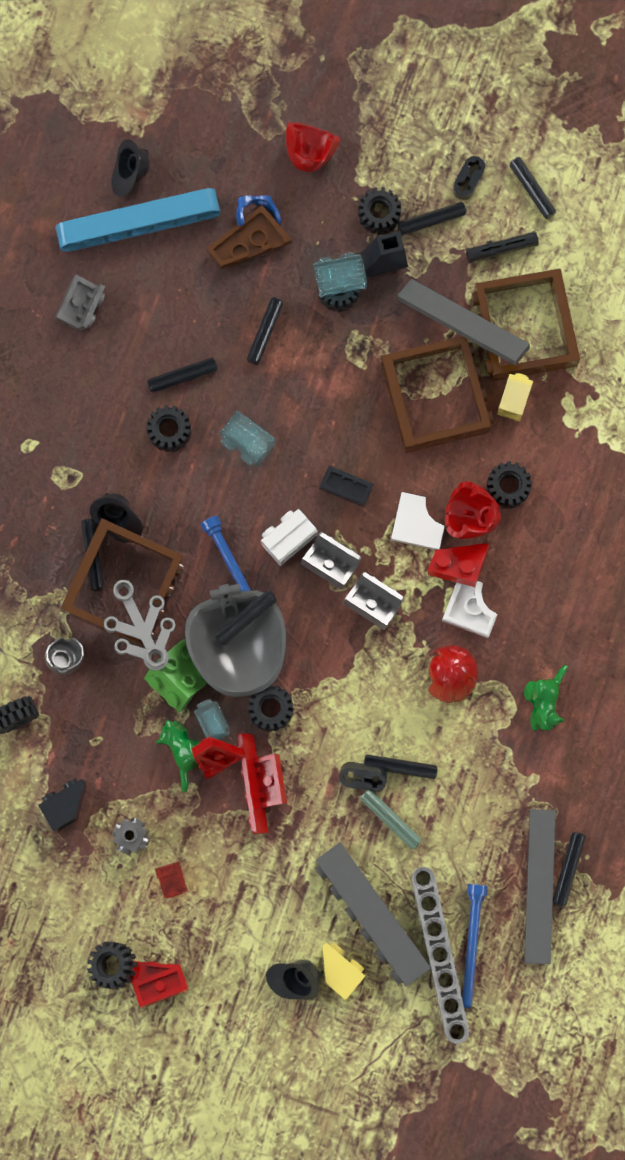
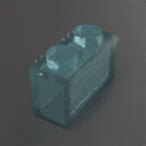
[313,252,367,297]
[219,410,276,466]
[194,699,231,740]

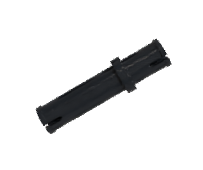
[466,231,539,263]

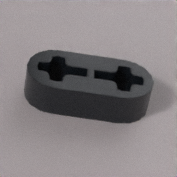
[453,156,486,200]
[339,762,387,791]

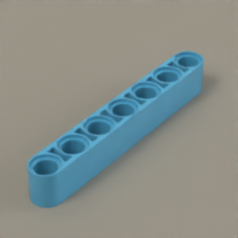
[55,188,221,252]

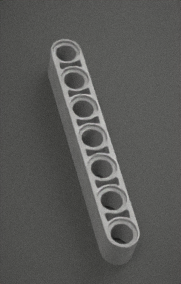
[411,867,469,1044]

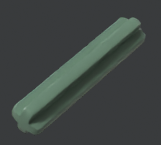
[360,790,422,849]

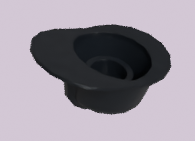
[112,140,149,197]
[89,493,143,543]
[266,959,324,1000]

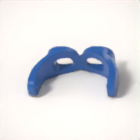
[236,195,281,226]

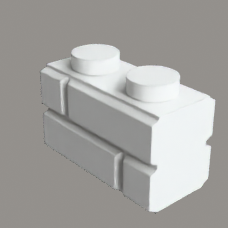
[261,509,318,566]

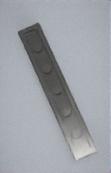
[397,279,530,366]
[524,809,556,964]

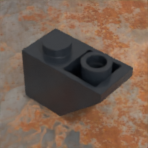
[356,231,408,279]
[38,778,87,833]

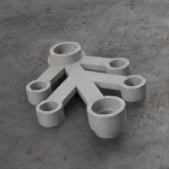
[104,580,175,671]

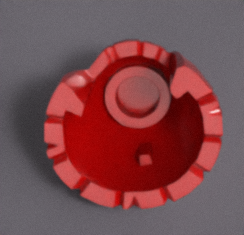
[286,122,341,172]
[445,481,501,539]
[428,645,478,703]

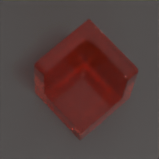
[155,862,189,899]

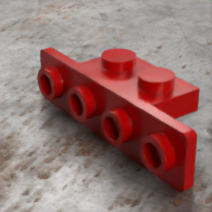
[237,733,287,834]

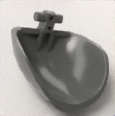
[185,584,286,697]

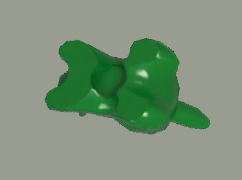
[524,665,568,731]
[155,720,200,793]

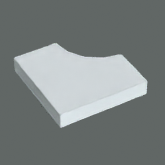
[391,492,444,550]
[442,581,497,638]

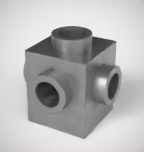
[112,817,150,856]

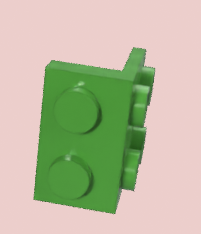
[144,639,208,713]

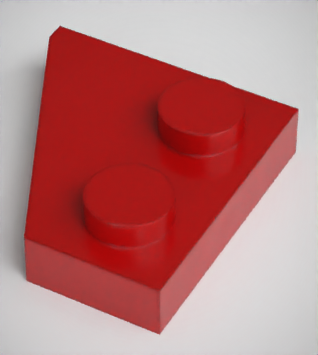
[428,543,489,587]
[191,737,244,780]
[130,961,189,1009]

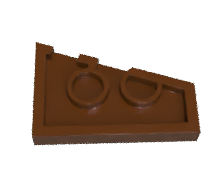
[206,205,292,269]

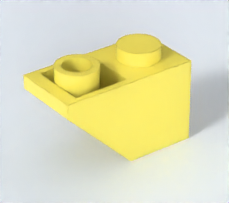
[497,373,533,422]
[323,942,365,1000]

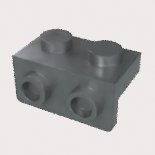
[54,275,105,332]
[300,532,361,590]
[343,572,404,630]

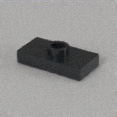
[319,465,374,508]

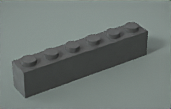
[315,842,431,987]

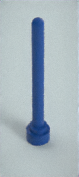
[200,515,251,591]
[462,884,488,1009]

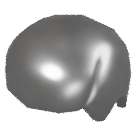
[45,637,84,675]

